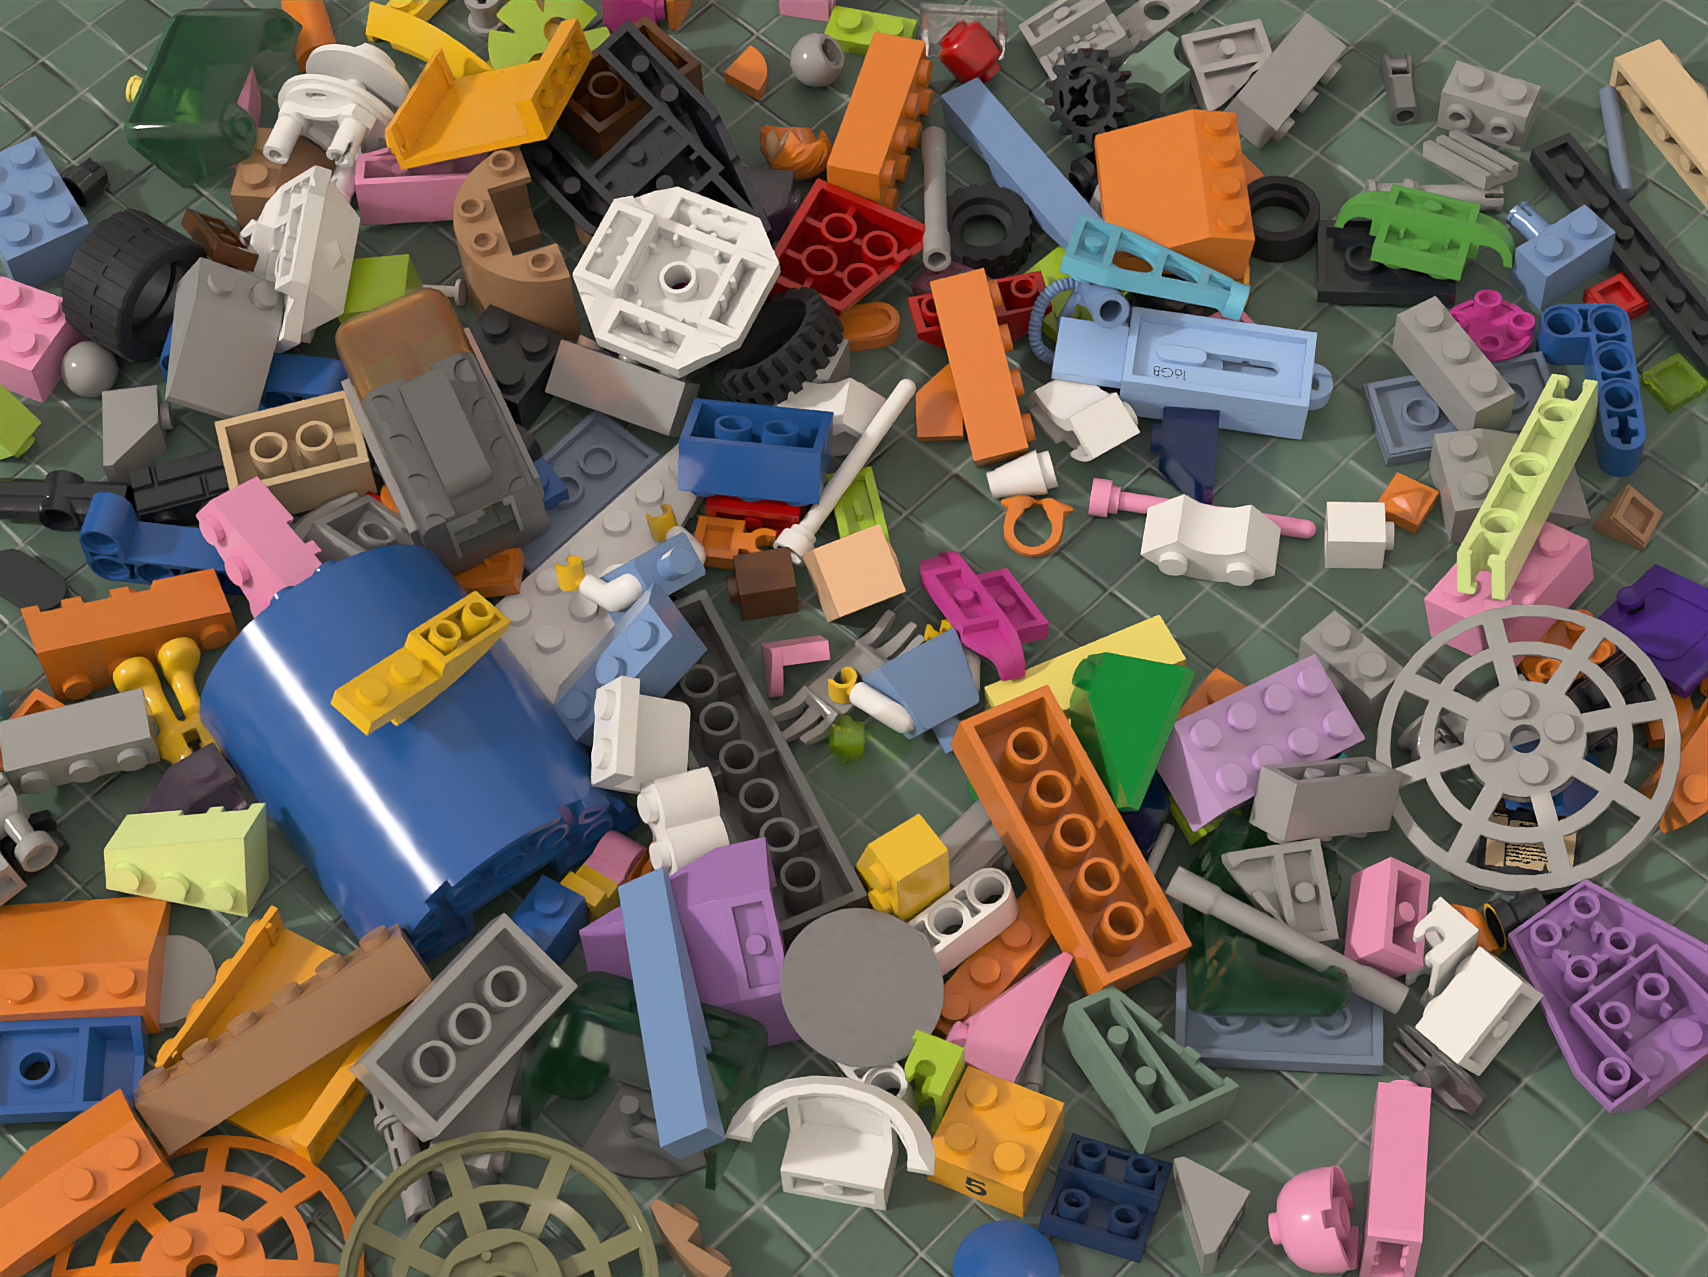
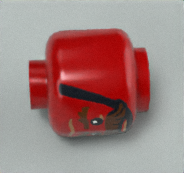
[938,19,1003,85]

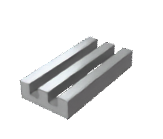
[1422,129,1519,191]

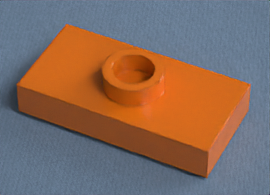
[453,547,525,598]

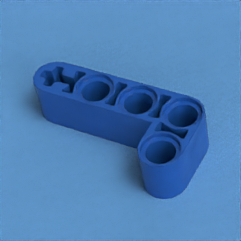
[1536,303,1646,477]
[160,321,352,411]
[79,492,245,596]

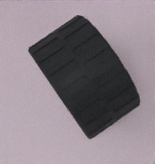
[61,209,208,363]

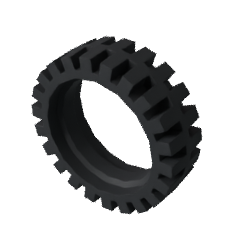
[709,286,844,406]

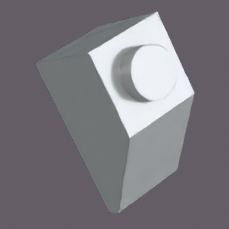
[102,385,174,483]

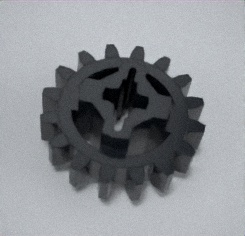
[1044,48,1136,145]

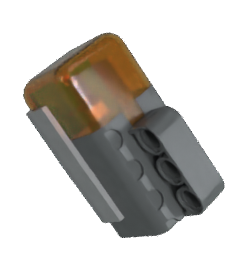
[335,287,549,575]

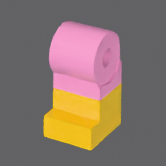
[560,830,647,924]

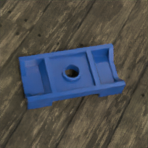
[0,1015,149,1124]

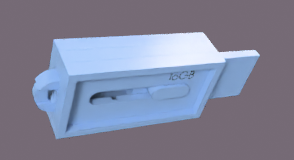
[1051,306,1333,440]

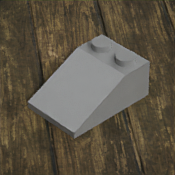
[165,257,284,419]
[1429,428,1590,543]

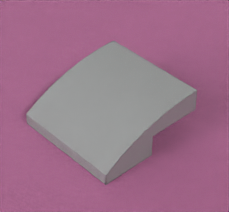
[1018,0,1134,81]

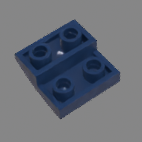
[1039,1133,1173,1263]

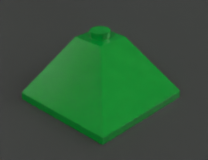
[1070,652,1196,812]

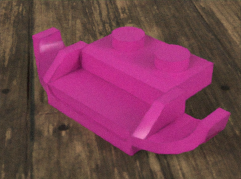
[919,550,1049,681]

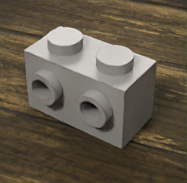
[1437,61,1541,153]

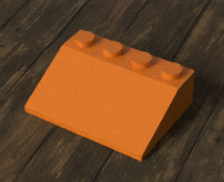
[1094,109,1255,279]
[0,896,171,1034]

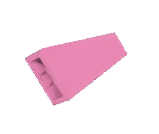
[1359,1080,1431,1277]

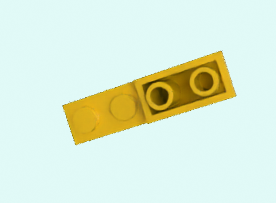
[330,590,511,736]

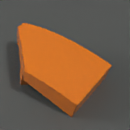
[916,363,963,442]

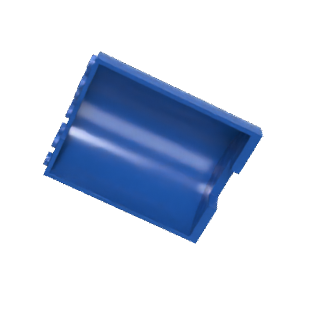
[199,544,641,965]

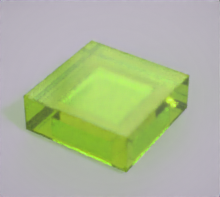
[1640,352,1708,414]

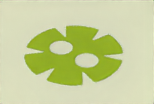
[488,0,610,70]

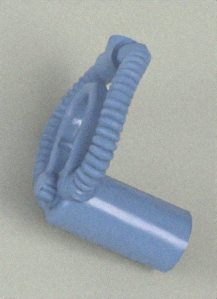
[1028,277,1132,368]

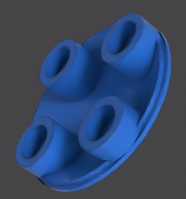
[953,1220,1059,1277]

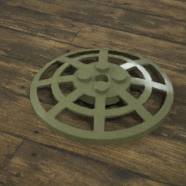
[338,1130,659,1277]

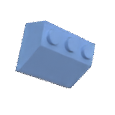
[553,582,708,747]

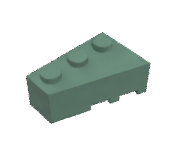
[1060,985,1240,1156]

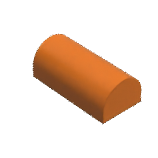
[281,0,337,73]

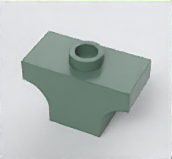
[1118,30,1191,117]

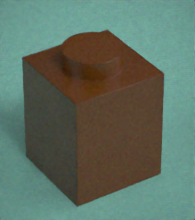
[726,547,799,621]

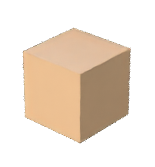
[802,524,906,623]

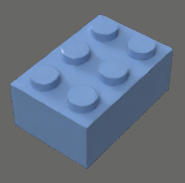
[0,136,91,287]

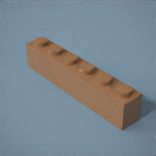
[134,923,433,1155]

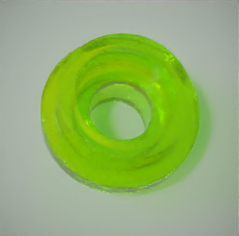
[829,715,865,764]

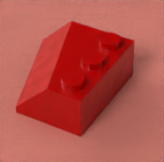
[766,178,925,317]

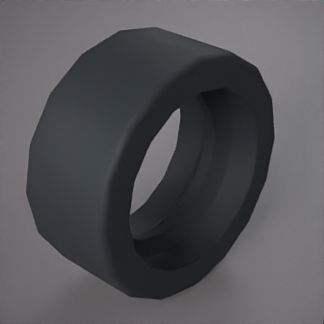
[1247,175,1320,262]

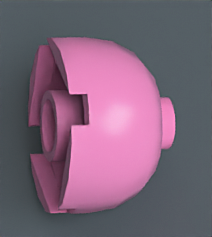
[1268,1166,1360,1275]

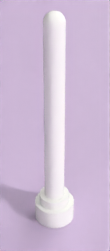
[773,379,916,567]

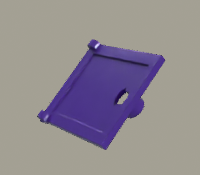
[1597,564,1708,699]

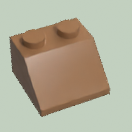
[230,127,336,229]

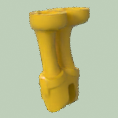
[112,637,227,778]

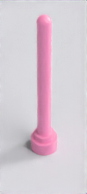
[1088,478,1316,539]

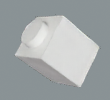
[1324,502,1394,569]

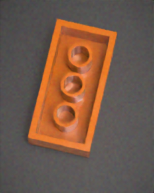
[826,32,934,212]

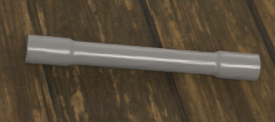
[921,126,951,271]
[1165,866,1409,1014]

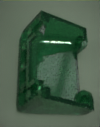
[124,8,303,188]
[1183,811,1352,1018]

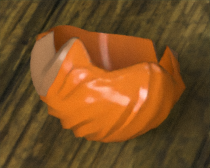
[759,125,833,181]

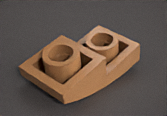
[650,1198,733,1277]

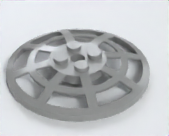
[1376,604,1681,895]

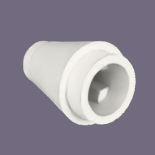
[986,449,1058,500]

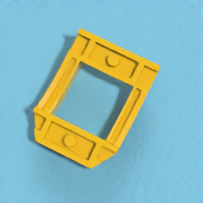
[366,0,561,79]

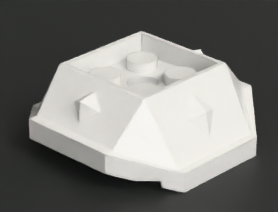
[238,165,360,353]
[573,187,781,378]

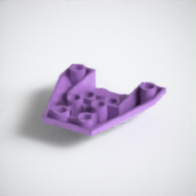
[579,837,802,1048]
[1507,879,1708,1114]

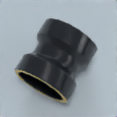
[1483,888,1547,951]

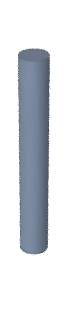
[1599,86,1634,200]

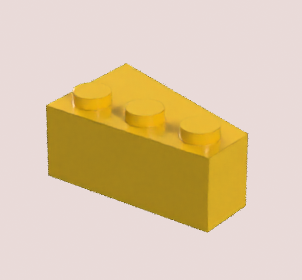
[854,814,950,923]

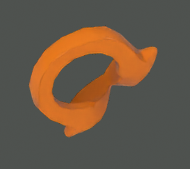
[1001,495,1074,558]

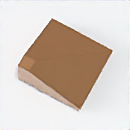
[1592,484,1663,550]

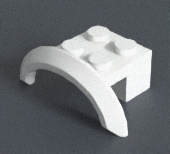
[725,1076,935,1211]

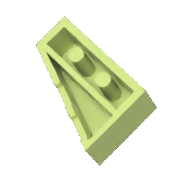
[104,803,269,917]

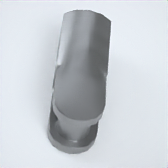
[1382,52,1420,126]

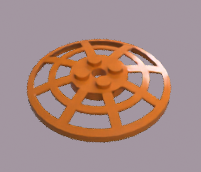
[51,1135,367,1277]

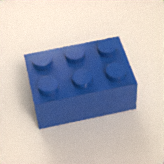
[678,398,834,507]

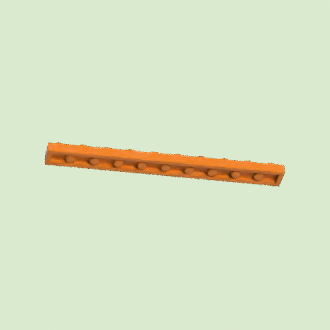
[932,668,1247,1040]

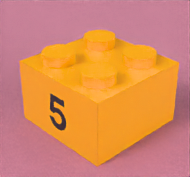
[927,1065,1065,1218]

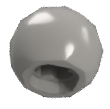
[790,33,845,88]
[60,341,118,398]

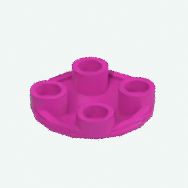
[1449,289,1536,362]

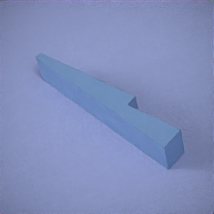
[940,77,1103,251]
[618,867,726,1160]

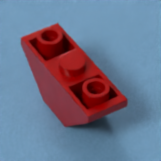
[908,270,1052,350]

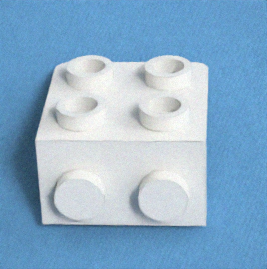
[591,676,690,794]

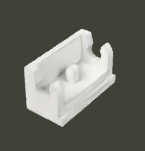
[1405,897,1479,1008]

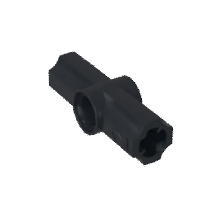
[0,470,136,532]

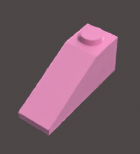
[945,952,1073,1083]

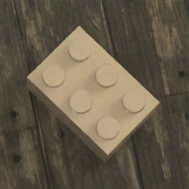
[214,390,378,515]

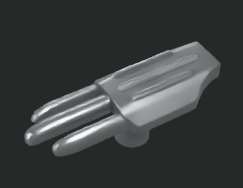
[1392,1024,1488,1116]

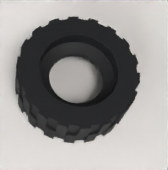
[947,183,1032,281]

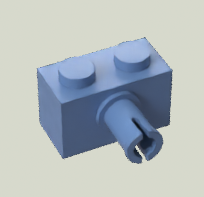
[1506,201,1616,311]

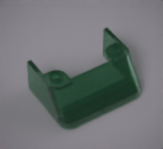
[521,971,768,1191]

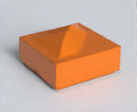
[1378,472,1439,534]

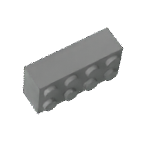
[348,913,578,1142]

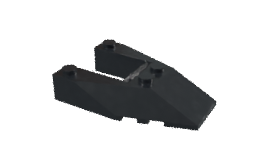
[518,19,773,284]

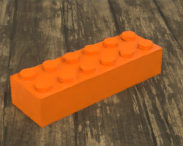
[950,684,1192,996]

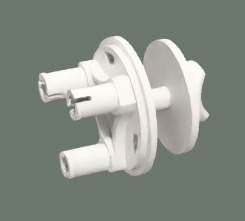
[263,43,410,204]

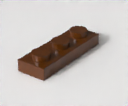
[181,208,259,272]

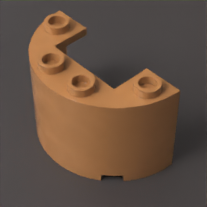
[453,145,580,341]

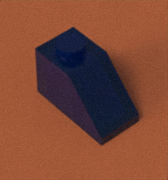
[1151,406,1220,505]

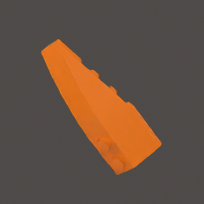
[0,1088,175,1277]

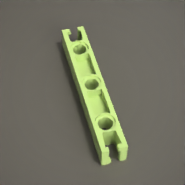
[1457,374,1598,601]

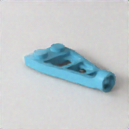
[1059,213,1251,322]

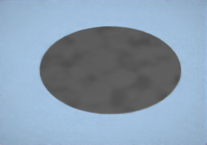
[780,908,944,1067]

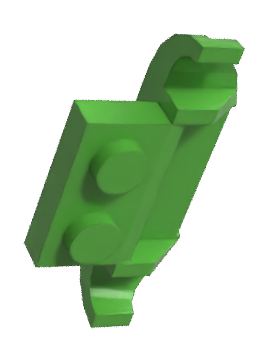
[1334,184,1516,281]

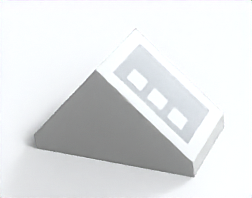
[1172,1156,1251,1276]

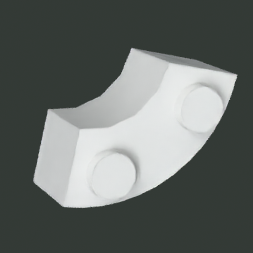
[772,378,886,456]
[1024,379,1140,462]
[1140,494,1281,586]

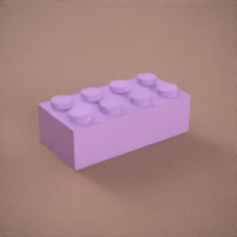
[1156,654,1365,832]

